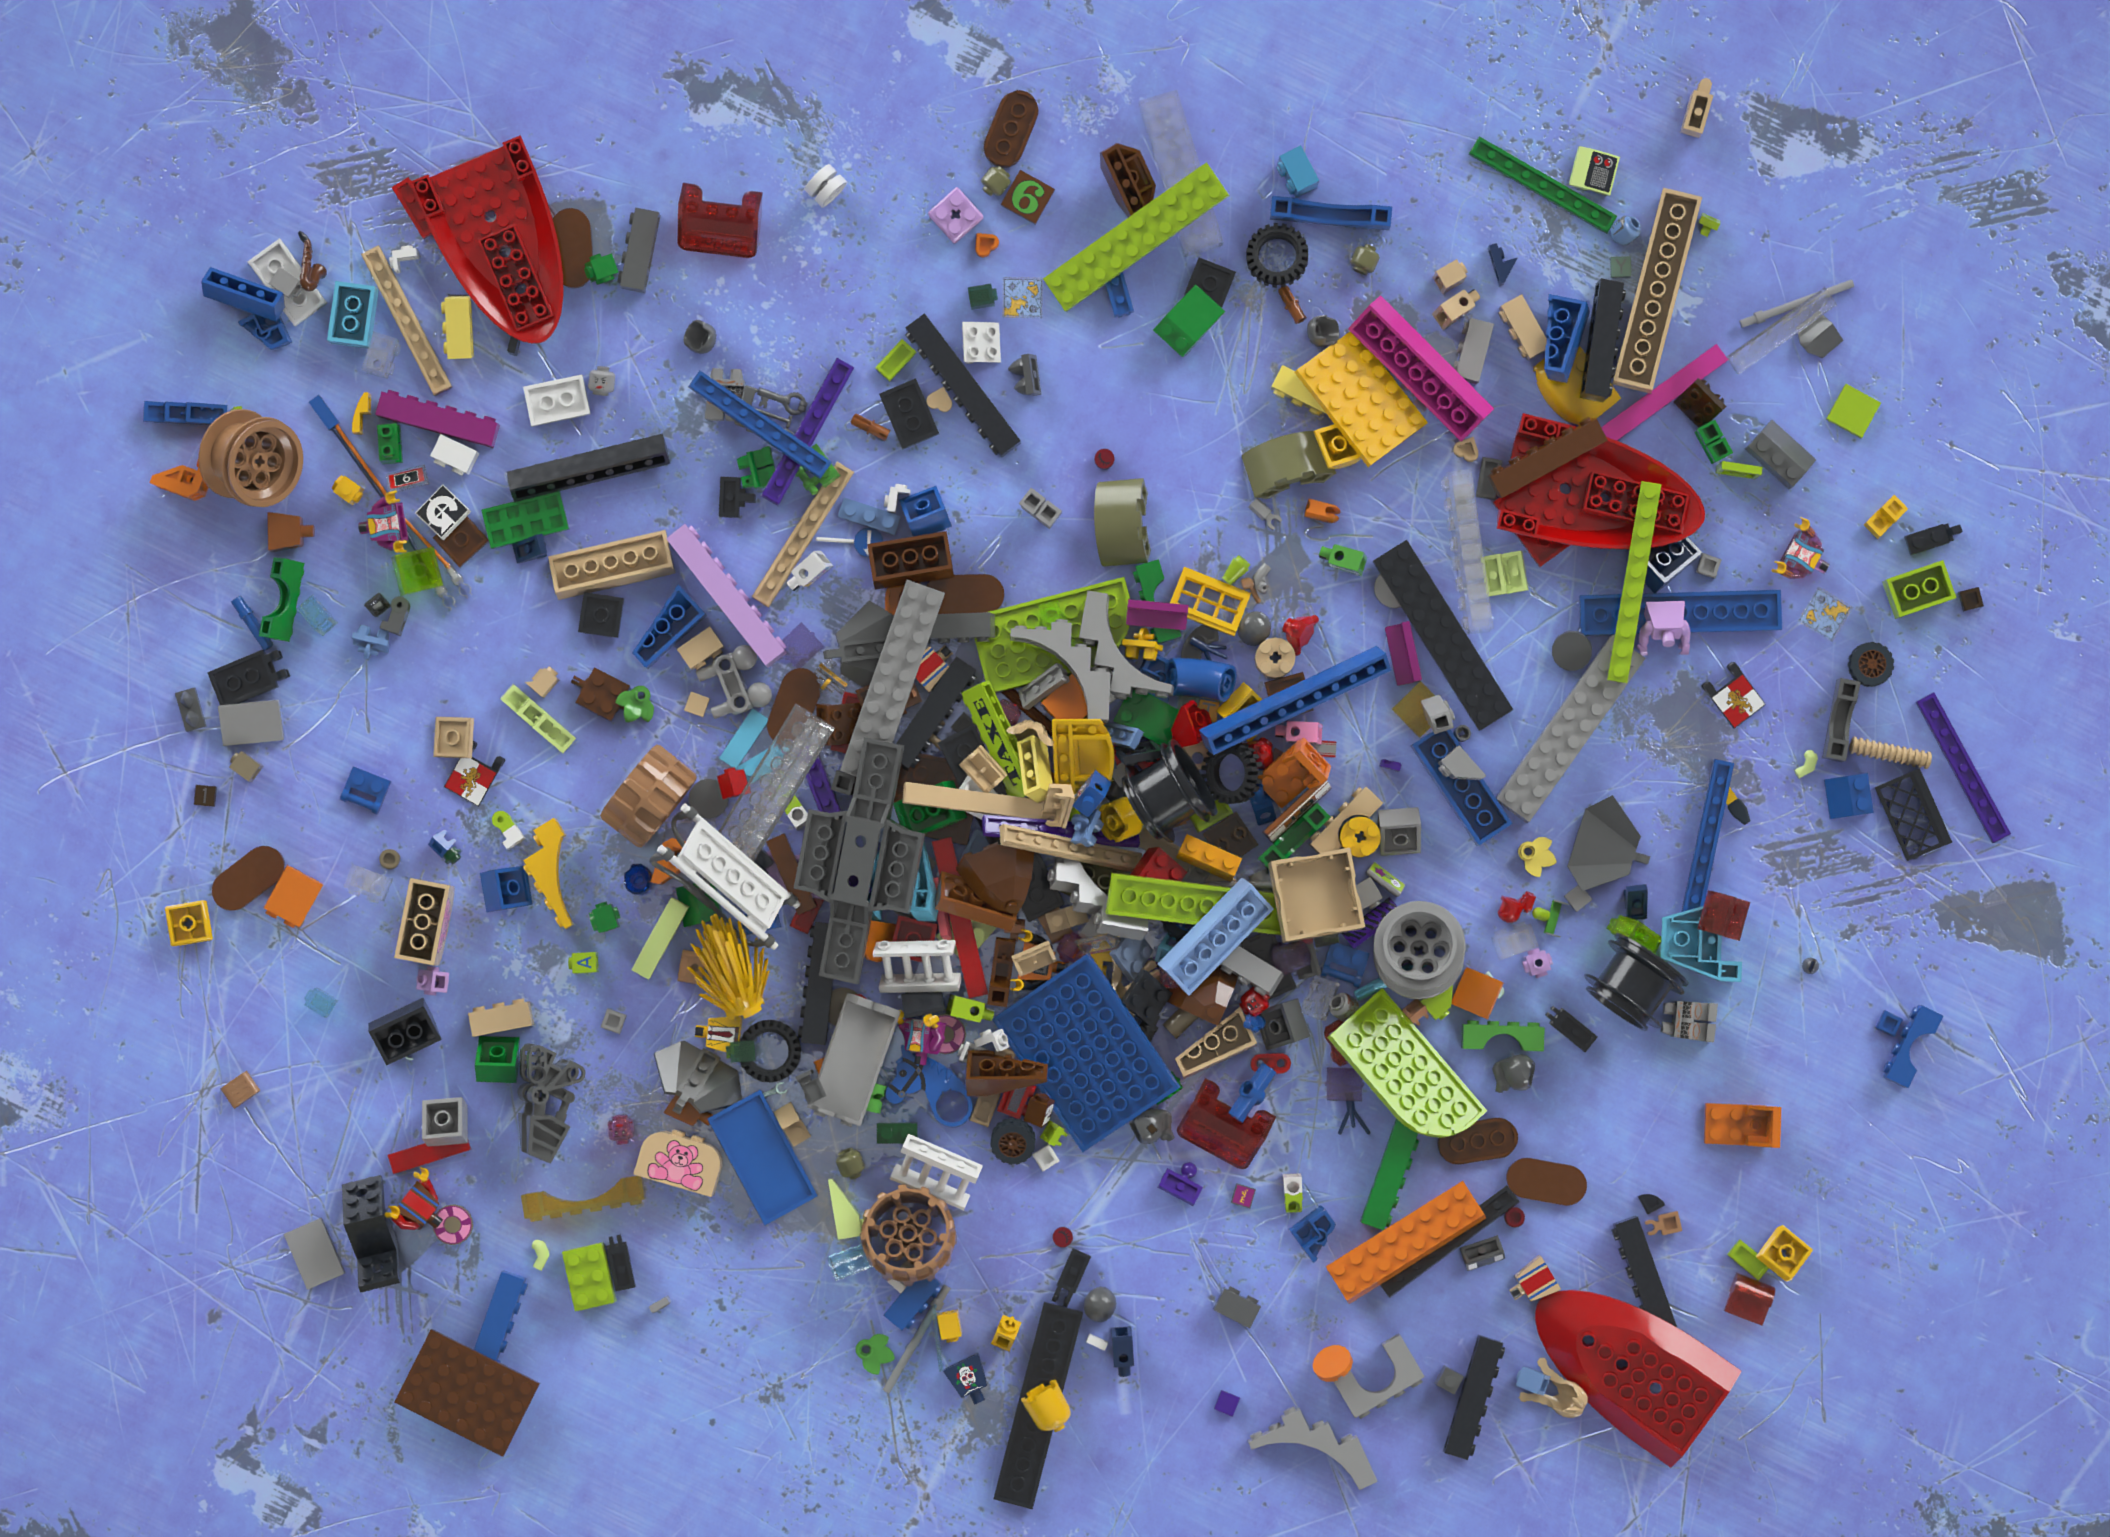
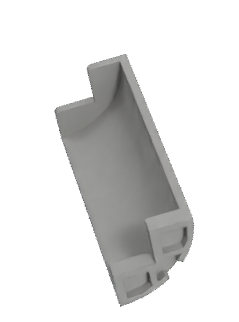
[807,993,901,1127]

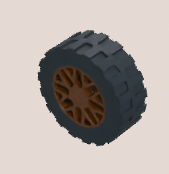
[1847,642,1894,687]
[990,1118,1036,1165]

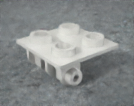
[962,322,1001,364]

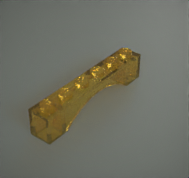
[521,1175,646,1222]

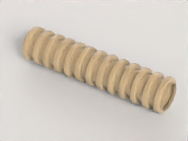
[1849,736,1932,769]

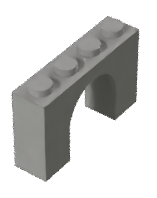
[1334,1333,1425,1419]

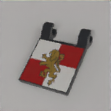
[1701,662,1766,729]
[444,741,505,807]

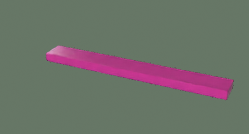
[1601,344,1728,441]

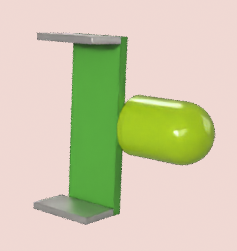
[1532,900,1569,938]

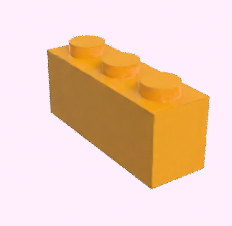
[1176,834,1242,882]

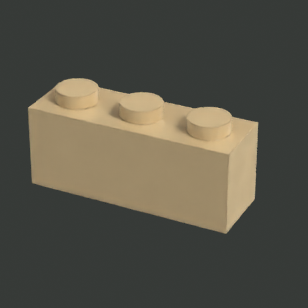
[1498,294,1547,361]
[468,998,534,1037]

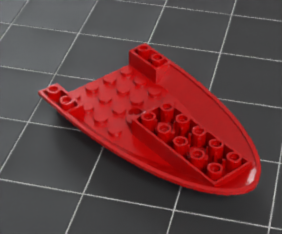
[410,135,564,344]
[1496,413,1705,549]
[1535,1290,1741,1468]

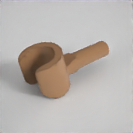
[1241,577,1261,603]

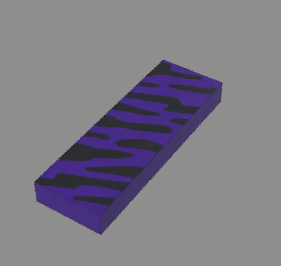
[1342,897,1397,949]

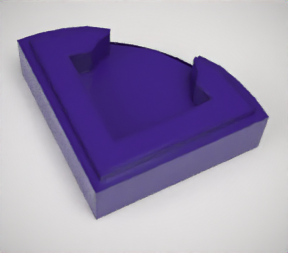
[1379,759,1402,772]

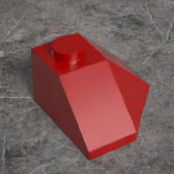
[1171,700,1212,748]

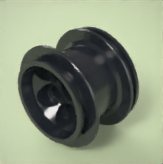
[1121,739,1217,843]
[1584,933,1689,1031]

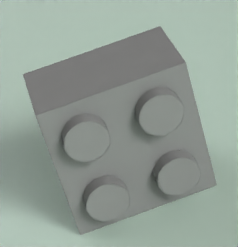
[422,1097,468,1146]

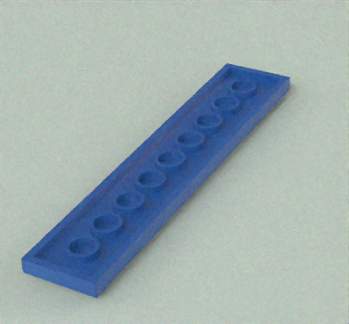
[1579,590,1782,636]

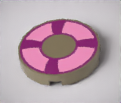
[938,1014,966,1055]
[433,1204,474,1245]

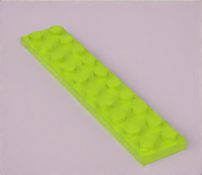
[1043,162,1230,312]
[1105,873,1281,935]

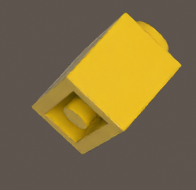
[937,1309,962,1343]

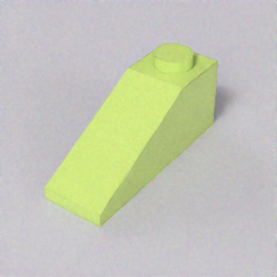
[828,1178,864,1240]

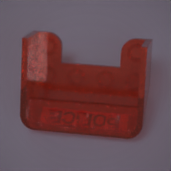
[677,183,763,258]
[1177,1078,1276,1169]

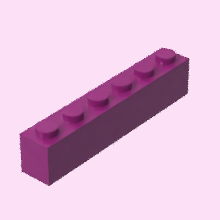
[375,390,500,448]

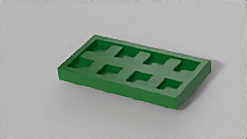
[481,491,570,549]

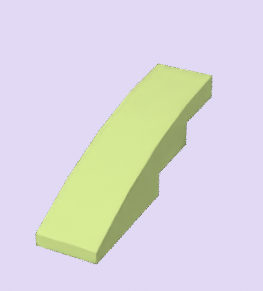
[500,684,576,753]
[632,897,689,980]

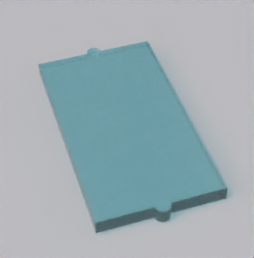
[932,1304,943,1372]

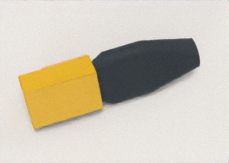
[1726,787,1751,825]

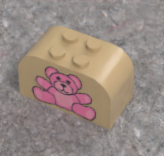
[394,878,455,966]
[633,1129,723,1197]

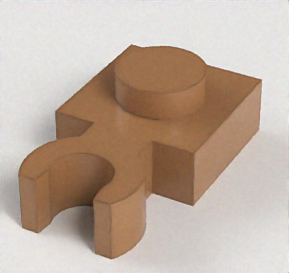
[1644,1211,1682,1235]

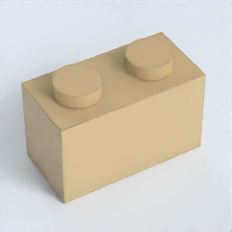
[1433,259,1467,294]
[677,626,725,670]

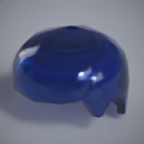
[624,863,653,895]

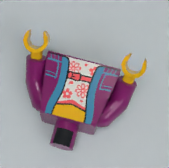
[358,490,408,553]
[897,1010,946,1065]

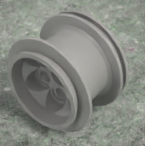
[1373,901,1466,999]

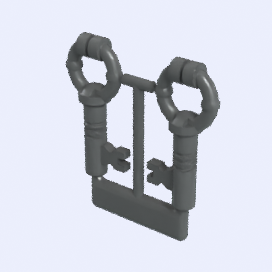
[734,385,808,435]

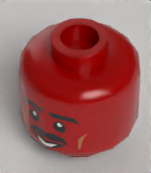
[1239,987,1270,1017]

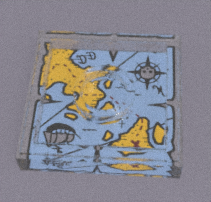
[1002,277,1043,318]
[1798,587,1853,642]

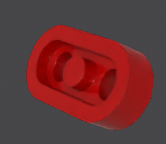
[1250,1053,1291,1074]

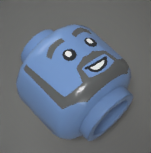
[1611,216,1641,245]

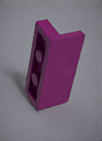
[1126,599,1189,630]
[1385,621,1422,686]

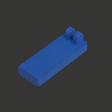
[1105,272,1134,318]

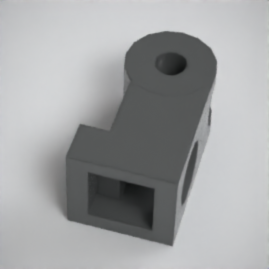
[380,596,410,636]

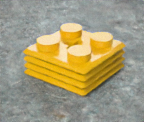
[165,900,213,946]
[1756,1225,1813,1282]

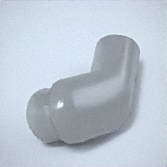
[1253,563,1271,593]

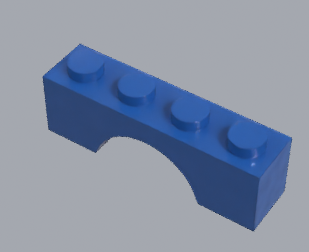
[1883,1005,1943,1088]

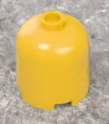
[1021,1380,1071,1432]

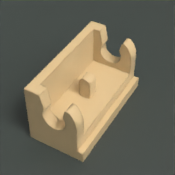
[959,745,1008,793]
[1041,784,1075,828]
[1011,941,1057,977]

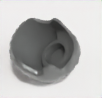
[1307,315,1340,347]
[683,320,717,354]
[1237,611,1271,646]
[1084,1286,1116,1322]

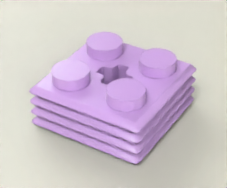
[928,187,983,244]

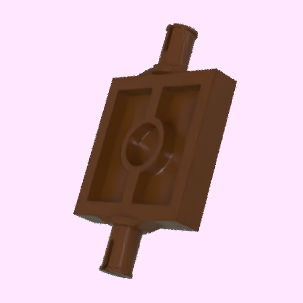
[571,667,630,722]

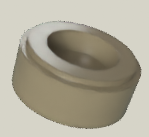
[379,849,400,869]

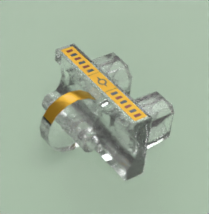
[814,659,850,695]

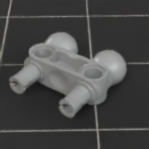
[696,645,772,719]

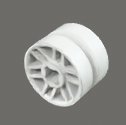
[804,164,848,208]

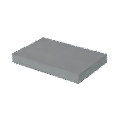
[218,700,284,746]
[284,1218,345,1290]

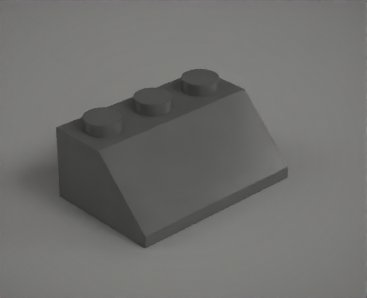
[1745,420,1816,489]

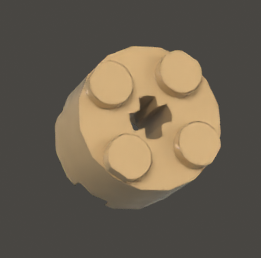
[1254,637,1296,679]

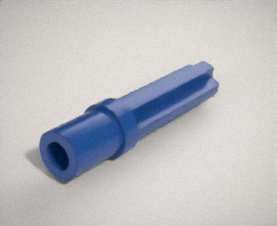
[231,596,273,651]

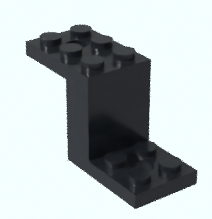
[342,1175,400,1293]

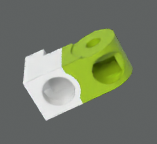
[778,790,808,830]
[492,811,526,850]
[1282,1173,1303,1213]

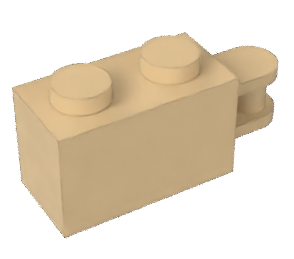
[1680,78,1713,138]

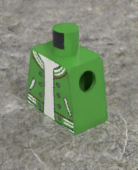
[1319,544,1367,577]

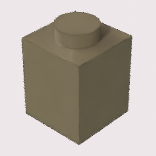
[229,751,264,782]

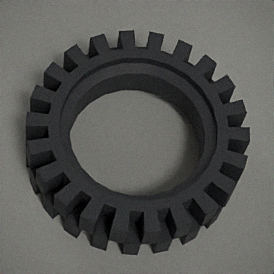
[1246,223,1308,288]
[1201,742,1263,804]
[738,1020,801,1083]

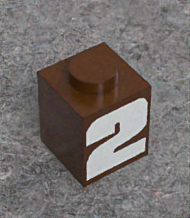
[1024,1093,1055,1128]

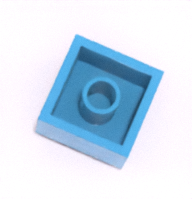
[1276,145,1319,198]

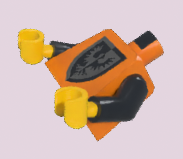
[1010,929,1066,991]

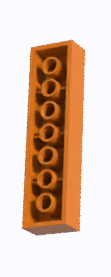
[1326,1181,1486,1304]

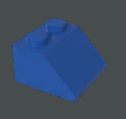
[899,486,952,537]
[1824,773,1874,819]
[480,866,533,913]

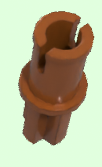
[1278,285,1307,324]
[851,414,891,441]

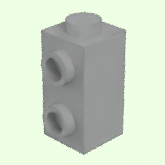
[1421,695,1455,734]

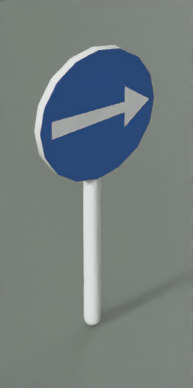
[816,527,883,557]

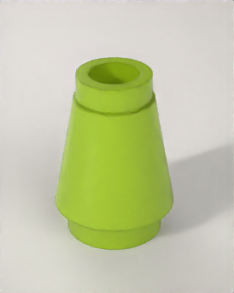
[1222,555,1250,585]

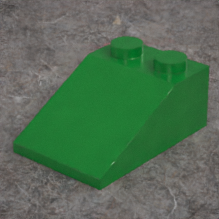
[1153,285,1226,357]
[1113,690,1179,746]
[893,780,967,834]

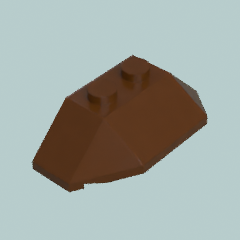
[1100,143,1156,217]

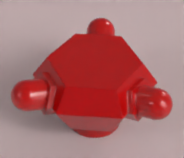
[1282,615,1319,656]
[1247,737,1273,770]

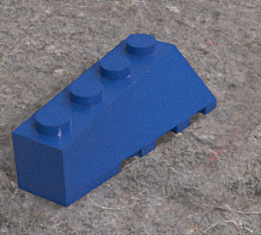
[1544,294,1590,383]
[632,584,707,669]

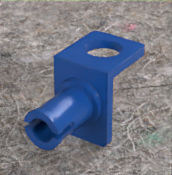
[1249,783,1277,826]

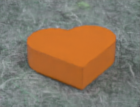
[975,233,999,258]

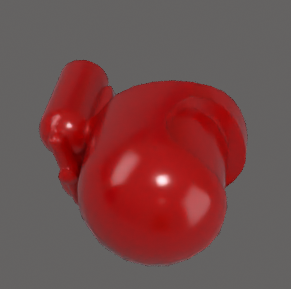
[1498,891,1536,923]

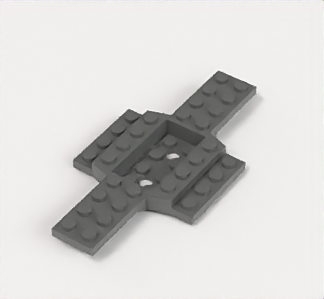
[794,738,925,984]

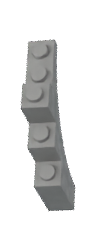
[1079,591,1174,700]
[1010,619,1110,724]
[1047,857,1148,940]
[1247,1406,1378,1490]

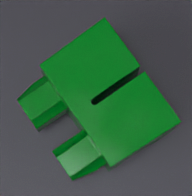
[1694,420,1733,464]
[377,423,403,464]
[737,446,775,489]

